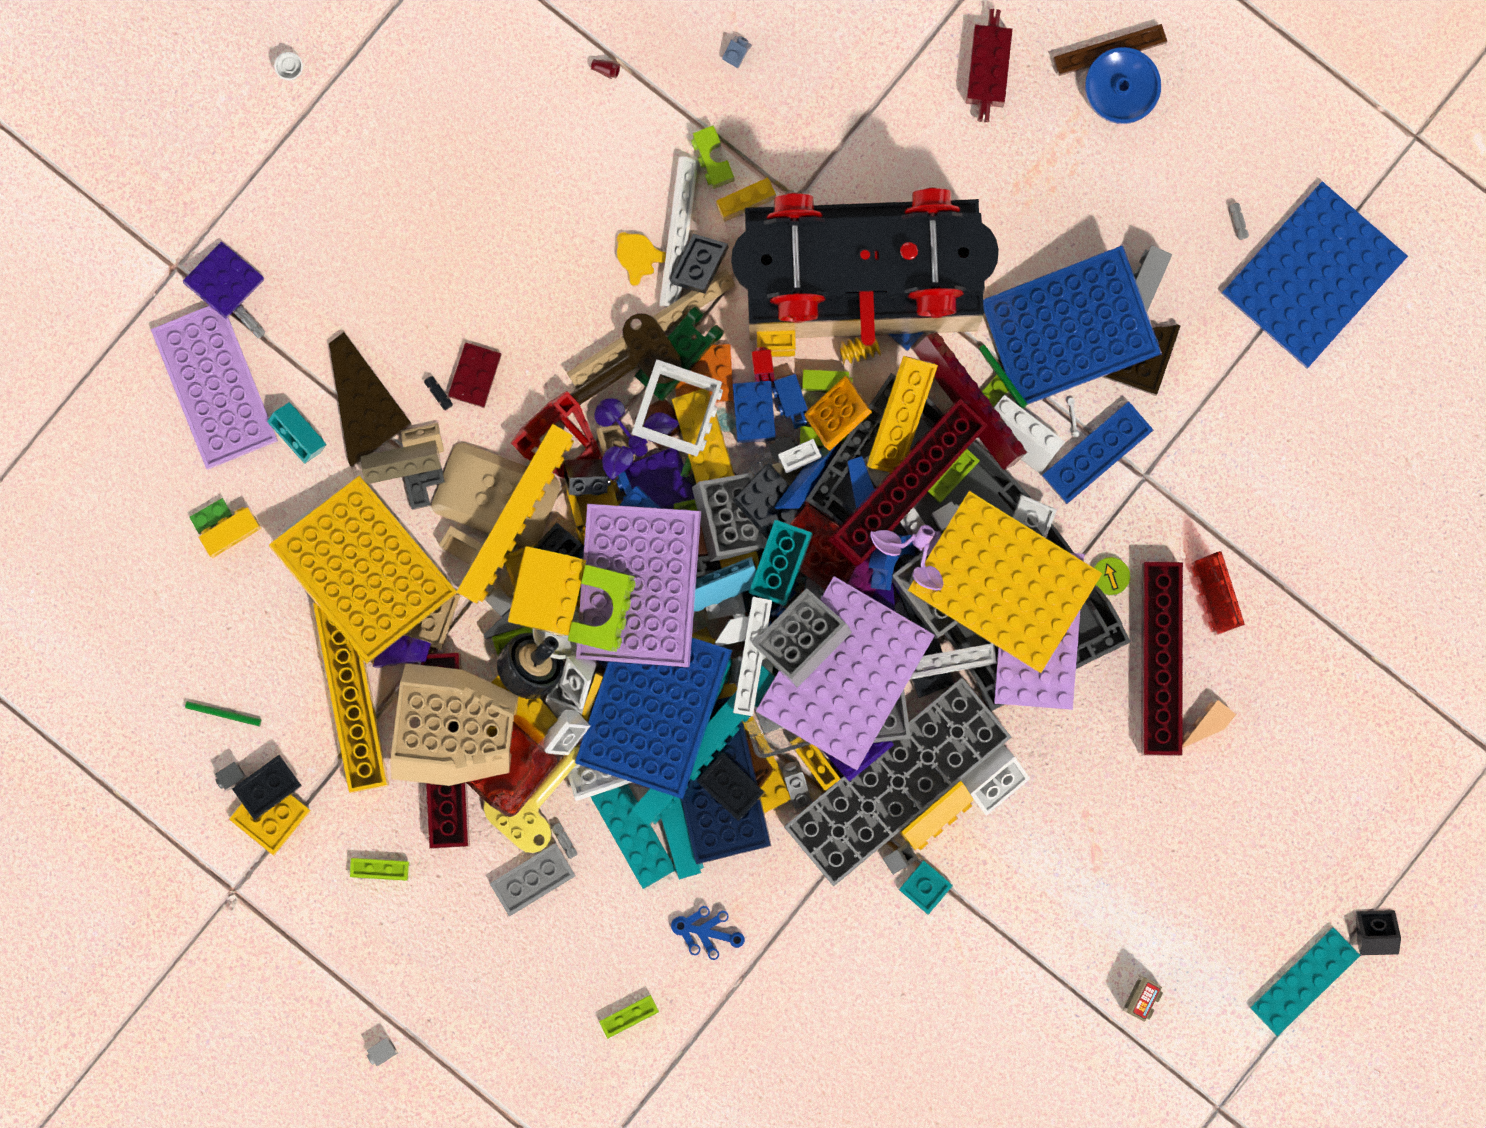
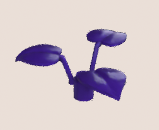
[594,398,679,480]

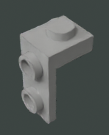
[780,761,812,809]

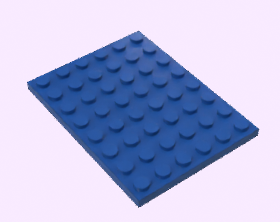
[1221,181,1408,369]
[983,245,1162,406]
[575,638,732,799]

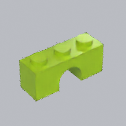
[691,125,735,189]

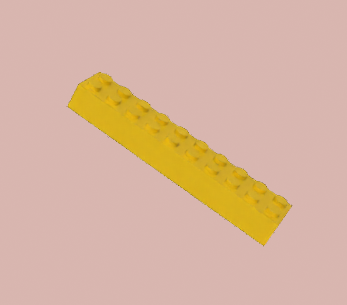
[457,424,574,604]
[313,603,389,793]

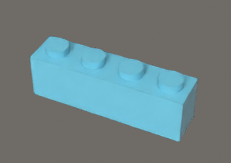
[694,557,757,612]

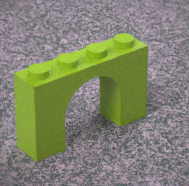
[800,369,853,449]
[568,565,635,652]

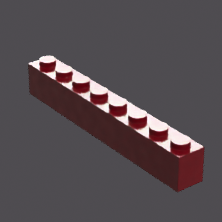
[913,332,1028,470]

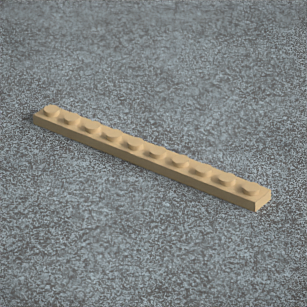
[567,269,735,389]

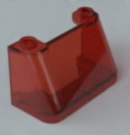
[466,721,557,817]

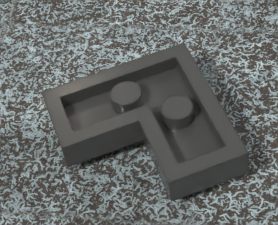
[404,466,445,510]

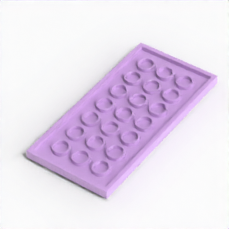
[151,306,278,470]
[994,553,1085,710]

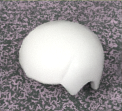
[274,52,303,81]

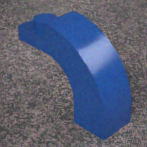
[868,534,916,590]

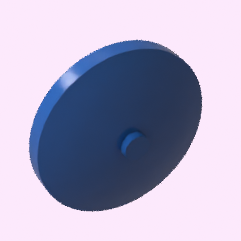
[1085,47,1161,124]

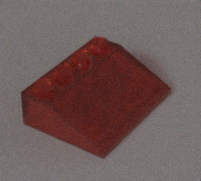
[792,504,856,590]
[1190,551,1245,636]

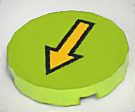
[1094,557,1130,596]

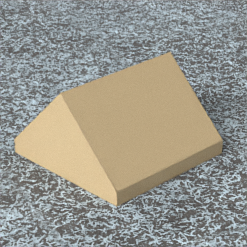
[596,424,636,462]

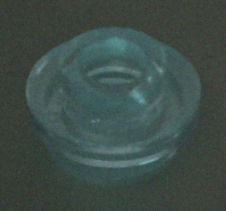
[718,413,736,432]

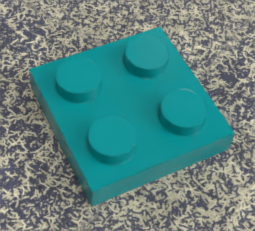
[899,860,953,915]

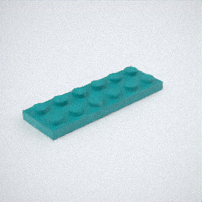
[590,784,676,889]
[1249,927,1360,1036]

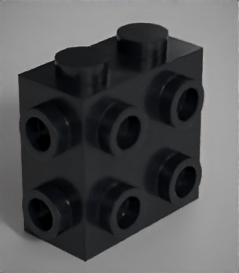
[563,459,611,496]

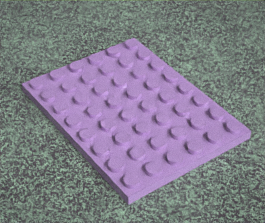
[576,504,701,667]
[755,576,935,770]

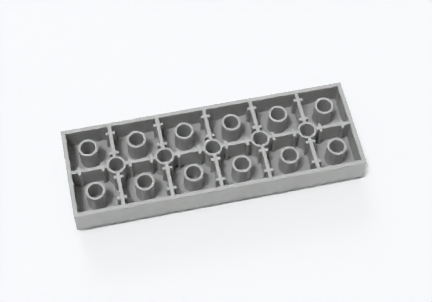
[784,678,1012,887]

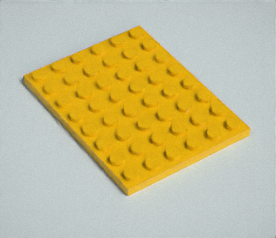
[269,476,457,664]
[907,491,1102,673]

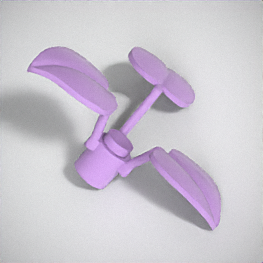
[870,525,943,590]

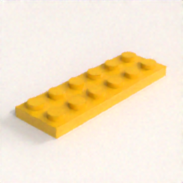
[867,356,938,472]

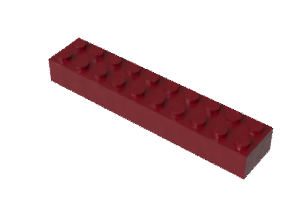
[828,399,988,566]
[1141,562,1183,756]
[420,653,470,849]

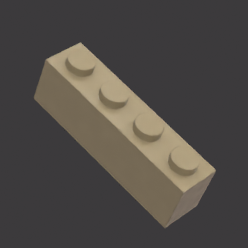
[361,440,441,484]

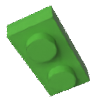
[189,498,233,534]

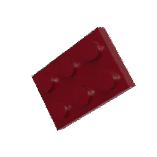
[448,342,502,409]

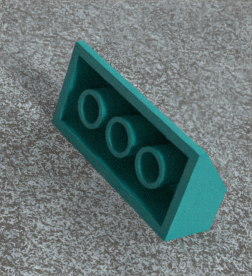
[749,520,813,607]

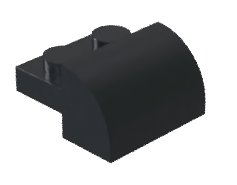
[533,522,583,557]

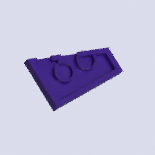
[372,635,431,668]

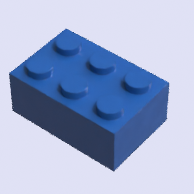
[733,381,776,444]

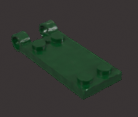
[634,306,724,401]

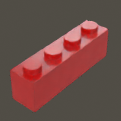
[752,347,775,383]

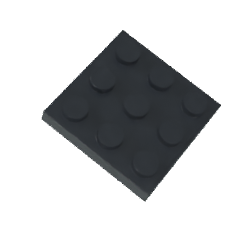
[732,463,807,540]

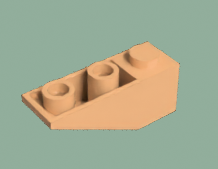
[1183,700,1236,748]

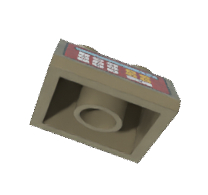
[1122,976,1163,1022]

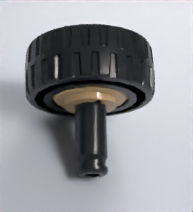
[497,633,564,699]

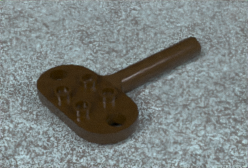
[570,313,682,405]

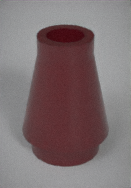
[591,59,620,79]

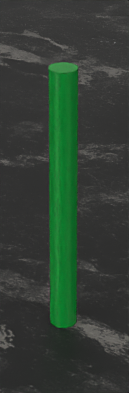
[979,345,1028,409]
[185,701,262,727]

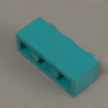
[267,402,327,464]

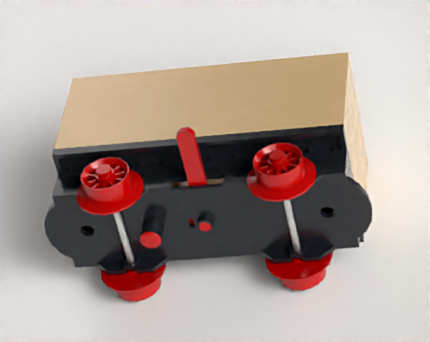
[731,187,999,346]

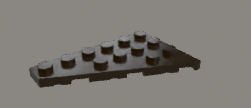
[1102,324,1181,396]
[329,332,412,468]

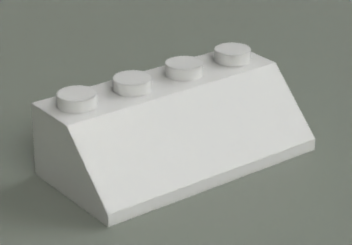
[994,395,1065,474]

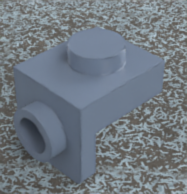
[722,36,752,68]

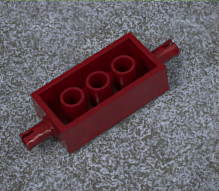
[966,9,1013,123]

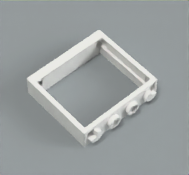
[631,360,723,456]

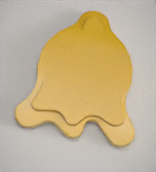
[617,232,666,286]

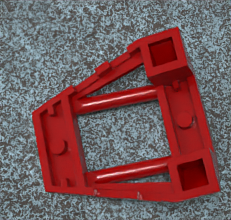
[511,391,603,479]

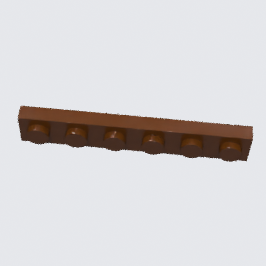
[1053,24,1168,76]

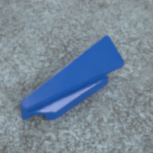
[775,441,841,509]
[848,456,874,509]

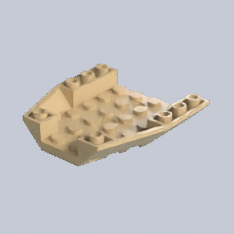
[391,663,519,786]

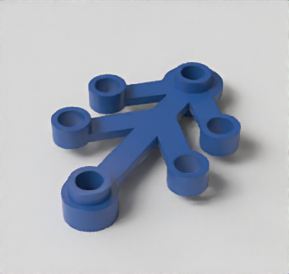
[671,906,745,960]

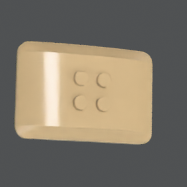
[432,443,561,548]

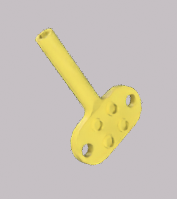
[484,744,580,853]

